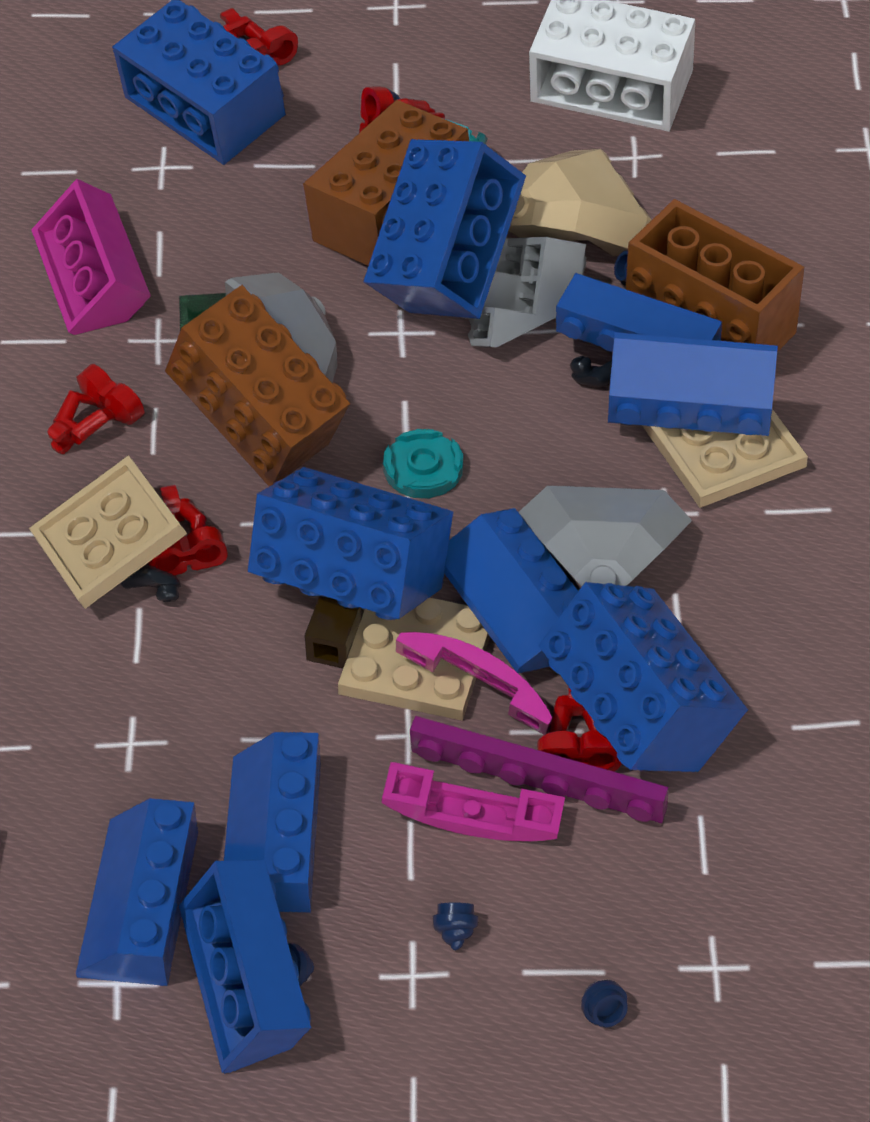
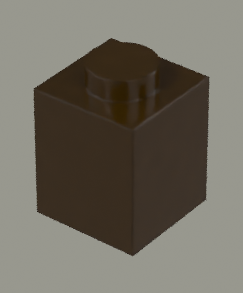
[304,596,361,668]

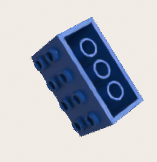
[112,0,286,165]
[363,139,526,319]
[248,467,454,620]
[538,582,748,772]

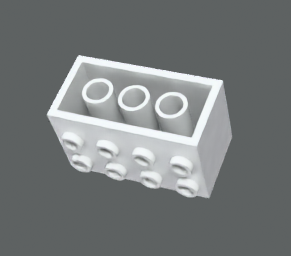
[529,0,695,132]

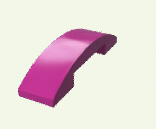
[396,632,552,735]
[381,762,565,841]

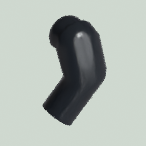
[570,356,612,387]
[121,565,181,602]

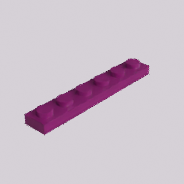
[410,716,668,823]

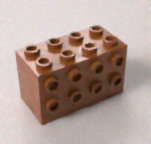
[303,100,469,266]
[626,199,805,352]
[165,285,350,486]

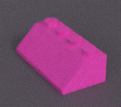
[31,179,151,335]

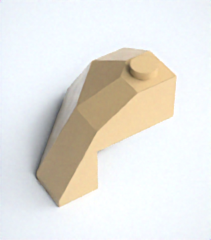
[509,149,651,256]

